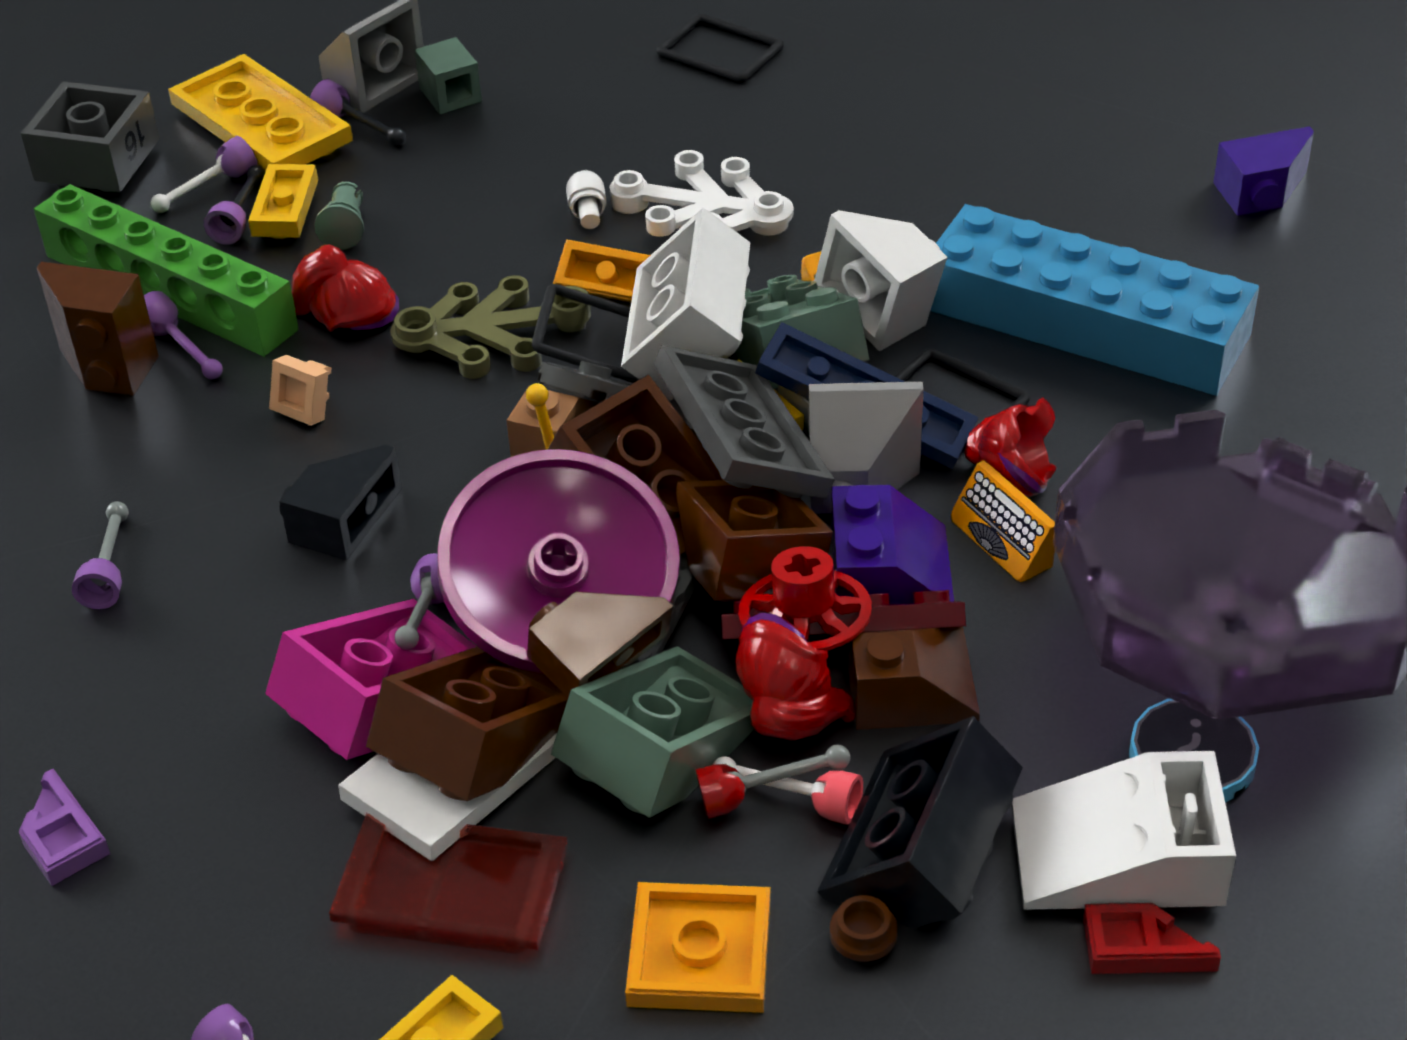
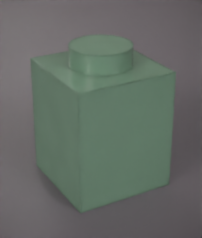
[414,37,482,114]

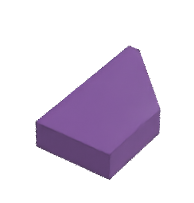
[19,769,110,886]

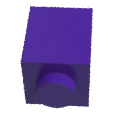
[1213,126,1314,216]

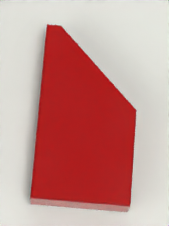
[1083,903,1221,974]

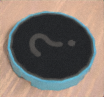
[1129,697,1259,802]

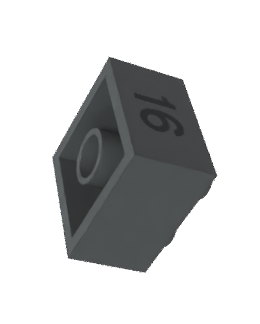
[21,81,160,192]

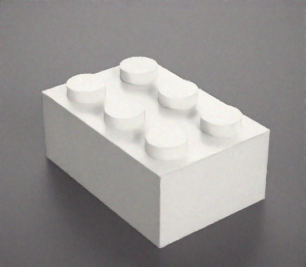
[621,208,750,401]

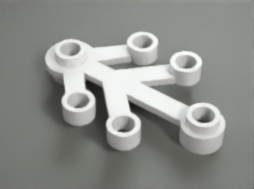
[610,150,793,237]

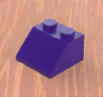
[831,485,954,604]

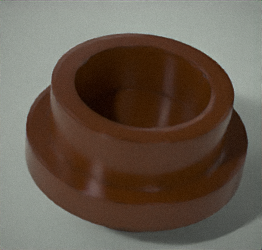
[830,895,898,961]

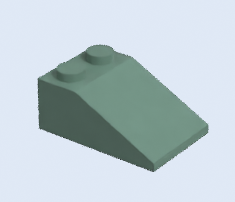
[551,646,755,818]

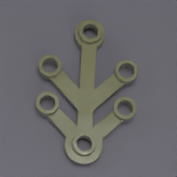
[391,275,591,379]

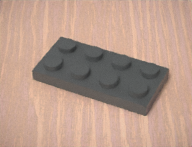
[654,345,835,499]

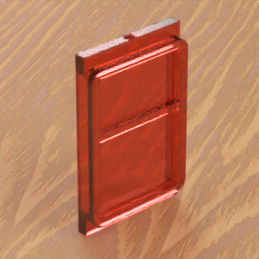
[329,812,568,954]

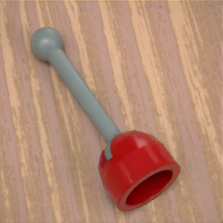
[695,745,850,819]

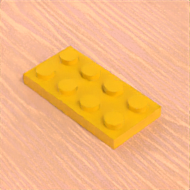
[168,54,353,171]

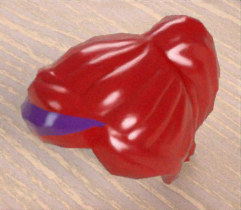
[291,244,399,332]
[964,397,1057,498]
[736,613,855,741]

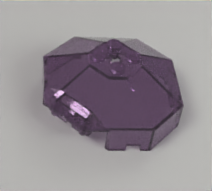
[1053,410,1407,720]

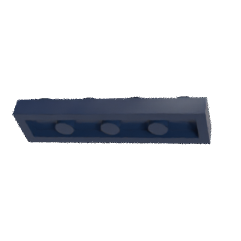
[755,322,979,470]

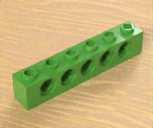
[34,184,299,357]

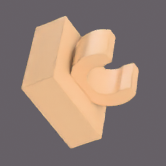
[269,355,332,426]

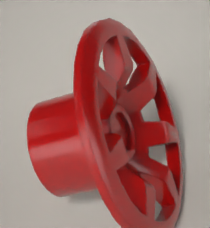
[738,546,872,651]

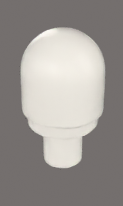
[566,170,607,229]

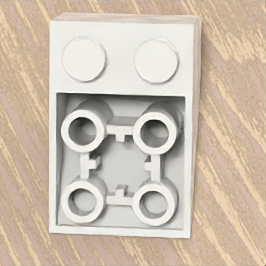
[1011,751,1236,910]

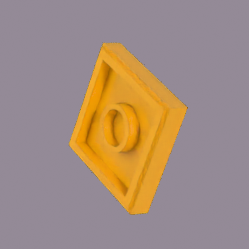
[625,882,771,1013]

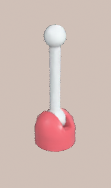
[713,756,864,825]

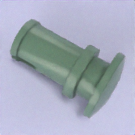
[314,182,364,249]

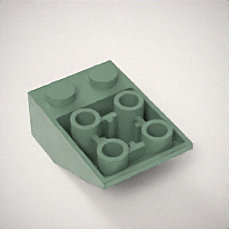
[734,274,869,389]

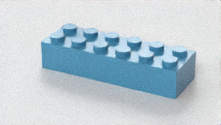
[930,204,1260,396]

